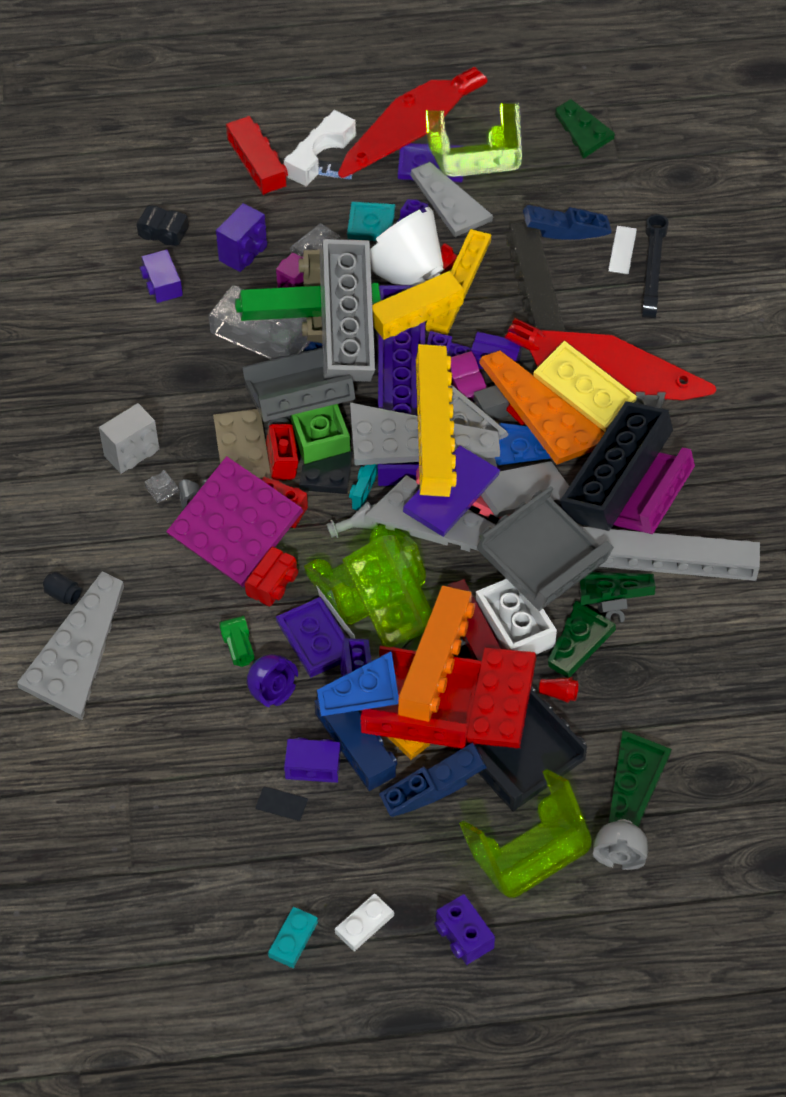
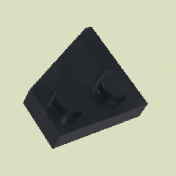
[299,451,353,494]

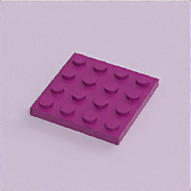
[166,456,303,588]

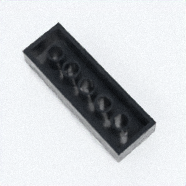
[560,401,673,531]

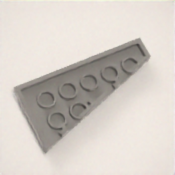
[350,403,500,465]

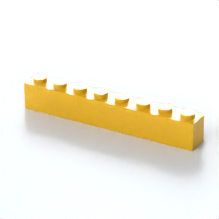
[416,344,457,497]

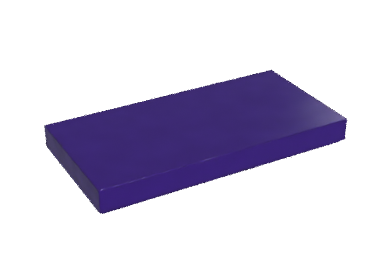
[403,446,500,537]

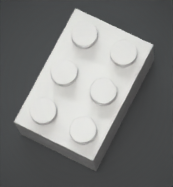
[476,579,557,654]

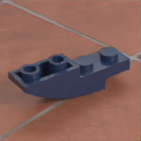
[523,205,612,240]
[379,743,487,817]

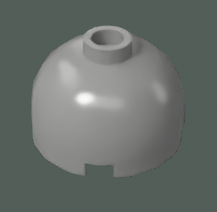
[593,819,648,870]

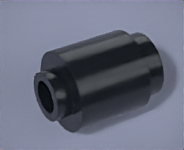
[43,571,82,605]

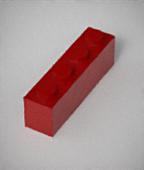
[226,116,288,195]

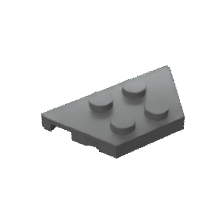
[448,385,509,440]

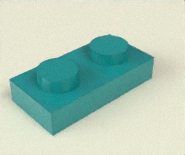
[349,464,378,511]
[268,907,318,968]

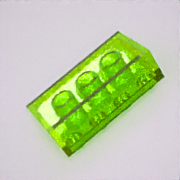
[342,535,432,647]

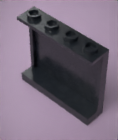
[454,685,587,811]

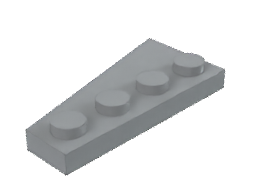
[411,162,493,237]

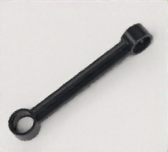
[642,214,669,319]

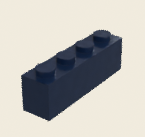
[314,699,397,791]

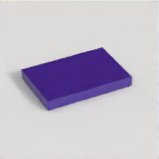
[398,143,465,182]
[276,597,346,678]

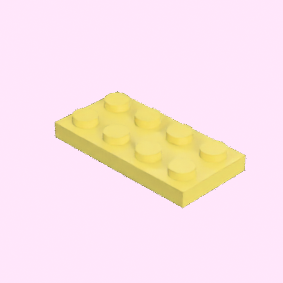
[533,341,637,432]

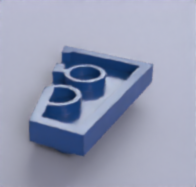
[495,423,551,466]
[316,652,399,717]

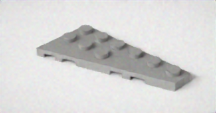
[364,475,496,552]
[17,571,124,720]

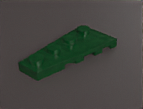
[609,730,672,827]

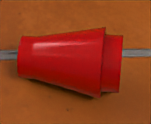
[539,677,578,703]

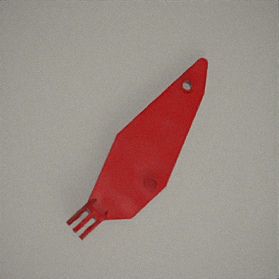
[338,67,487,178]
[504,318,716,400]

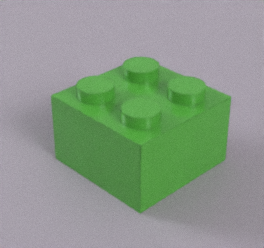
[291,404,350,465]

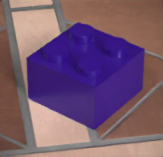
[216,203,267,272]

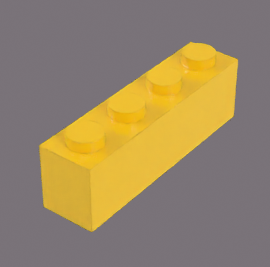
[372,271,464,340]

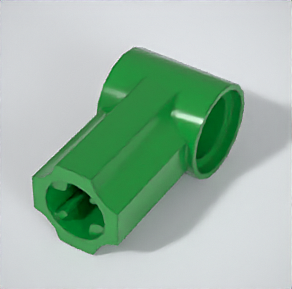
[219,616,255,667]

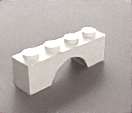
[284,110,356,186]

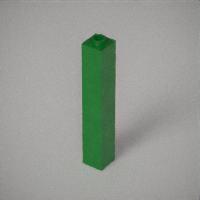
[235,283,381,321]

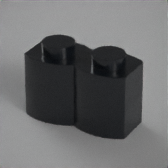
[136,206,189,246]

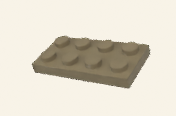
[213,409,271,480]

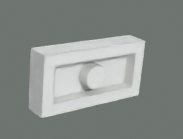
[335,893,394,951]

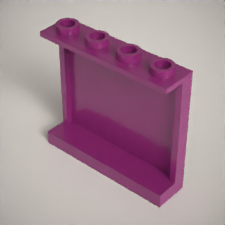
[613,447,695,534]

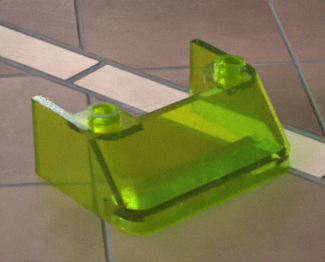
[426,103,522,177]
[459,769,592,898]

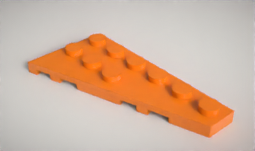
[479,351,605,465]

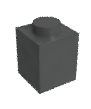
[473,385,509,420]

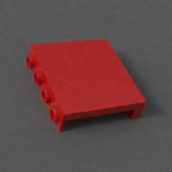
[361,646,482,749]

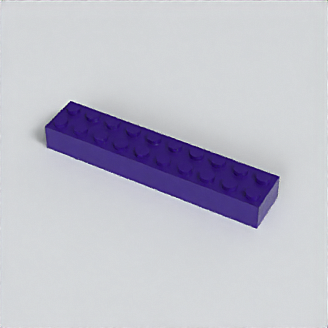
[378,286,425,486]

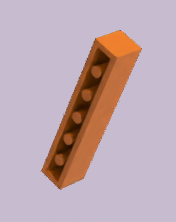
[398,586,475,722]

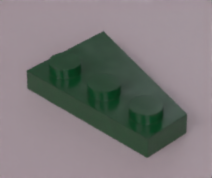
[555,99,615,159]
[579,573,656,605]
[548,601,616,678]

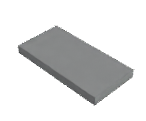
[481,461,569,518]

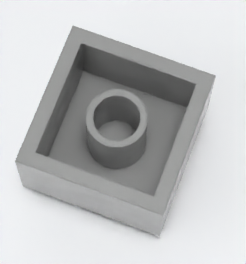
[99,403,160,474]

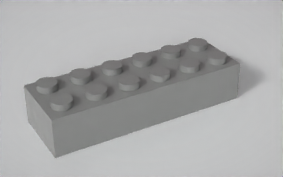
[319,239,375,382]

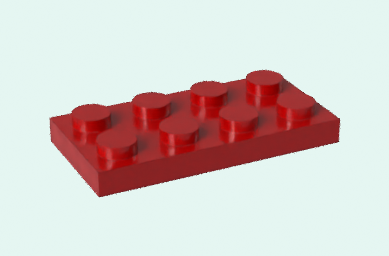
[467,648,536,748]

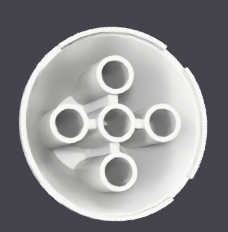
[370,207,444,286]

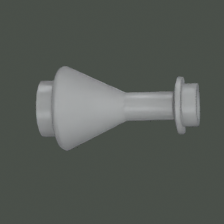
[326,502,379,538]

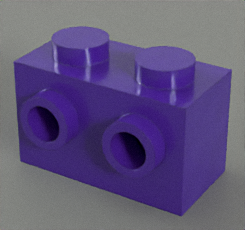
[435,894,495,965]

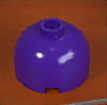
[247,654,298,707]

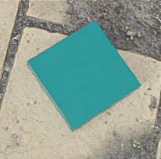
[347,202,395,241]

